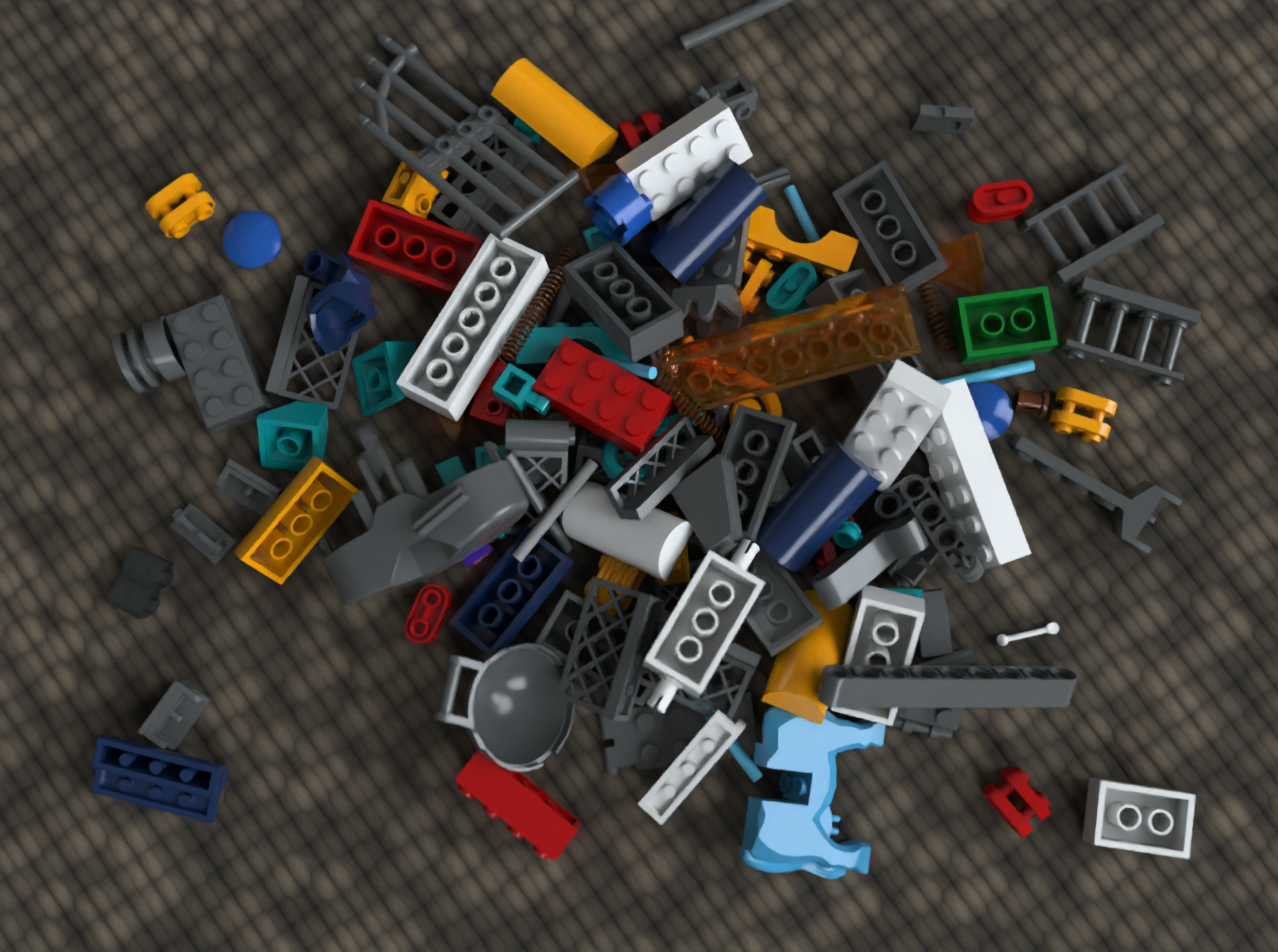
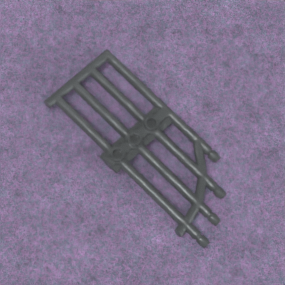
[352,33,580,241]

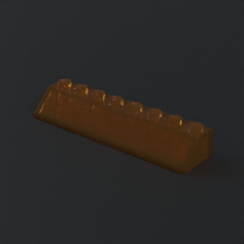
[661,282,921,415]

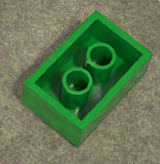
[950,286,1058,365]

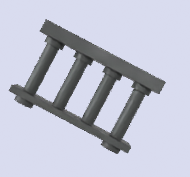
[1018,163,1165,289]
[1057,277,1202,387]

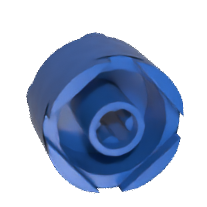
[583,172,653,246]

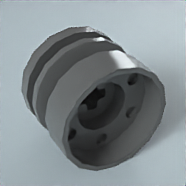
[112,316,187,394]

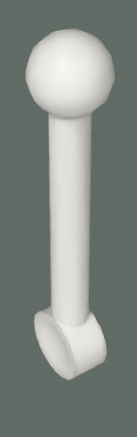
[997,622,1059,646]

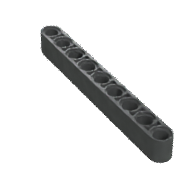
[817,665,1077,708]

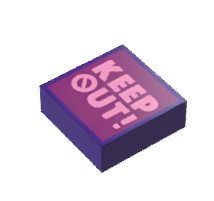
[462,543,495,569]

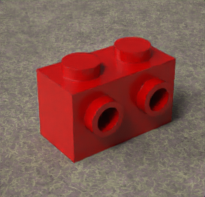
[469,360,525,431]

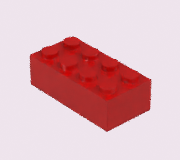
[348,199,484,298]
[532,336,672,457]
[454,750,582,861]

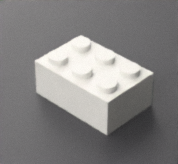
[1082,777,1196,859]

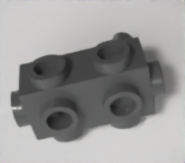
[687,74,758,120]

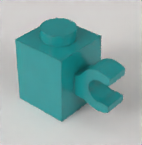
[492,363,551,416]

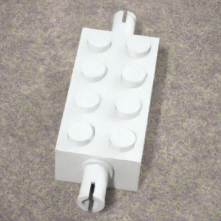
[643,539,766,714]

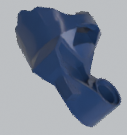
[303,249,378,354]

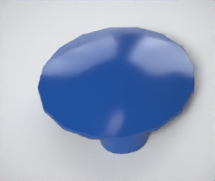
[222,211,282,269]
[967,382,1013,441]

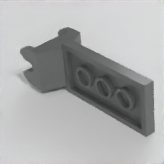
[672,172,756,342]
[1008,433,1183,554]

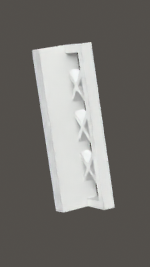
[638,710,747,825]

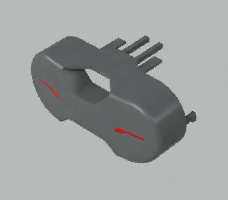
[319,442,529,605]

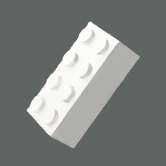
[615,96,753,221]
[842,359,952,493]
[831,585,925,726]

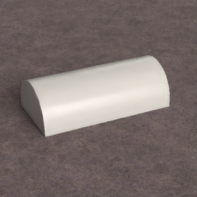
[562,481,693,581]

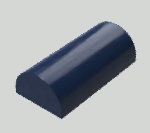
[756,439,883,573]
[450,526,574,656]

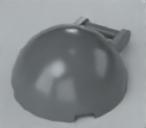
[433,643,575,772]

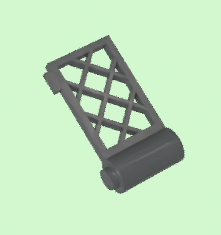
[505,419,575,535]

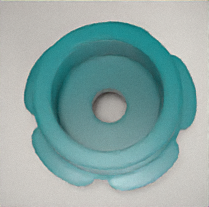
[833,521,863,549]

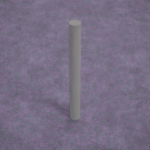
[512,458,599,562]

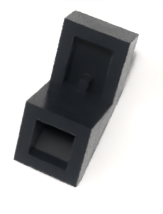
[629,220,665,278]

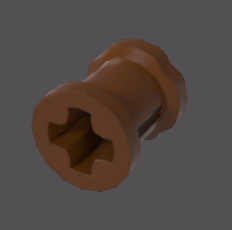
[1012,386,1049,417]

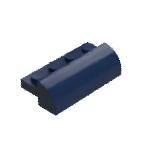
[646,158,769,284]
[92,734,228,823]

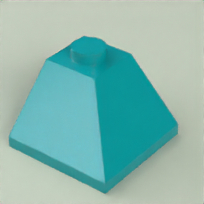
[352,341,417,417]
[257,401,328,472]

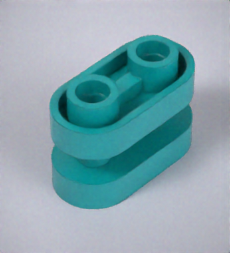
[766,262,820,328]

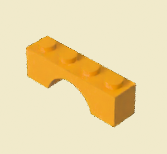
[746,205,860,279]

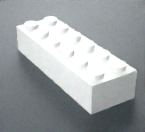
[396,233,550,422]
[919,378,1031,570]

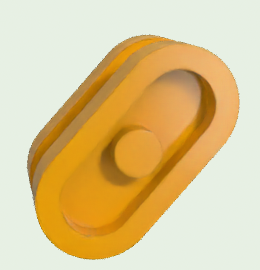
[145,173,216,238]
[735,250,775,315]
[1048,387,1117,444]

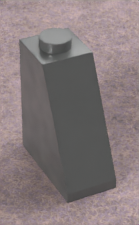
[670,453,743,555]

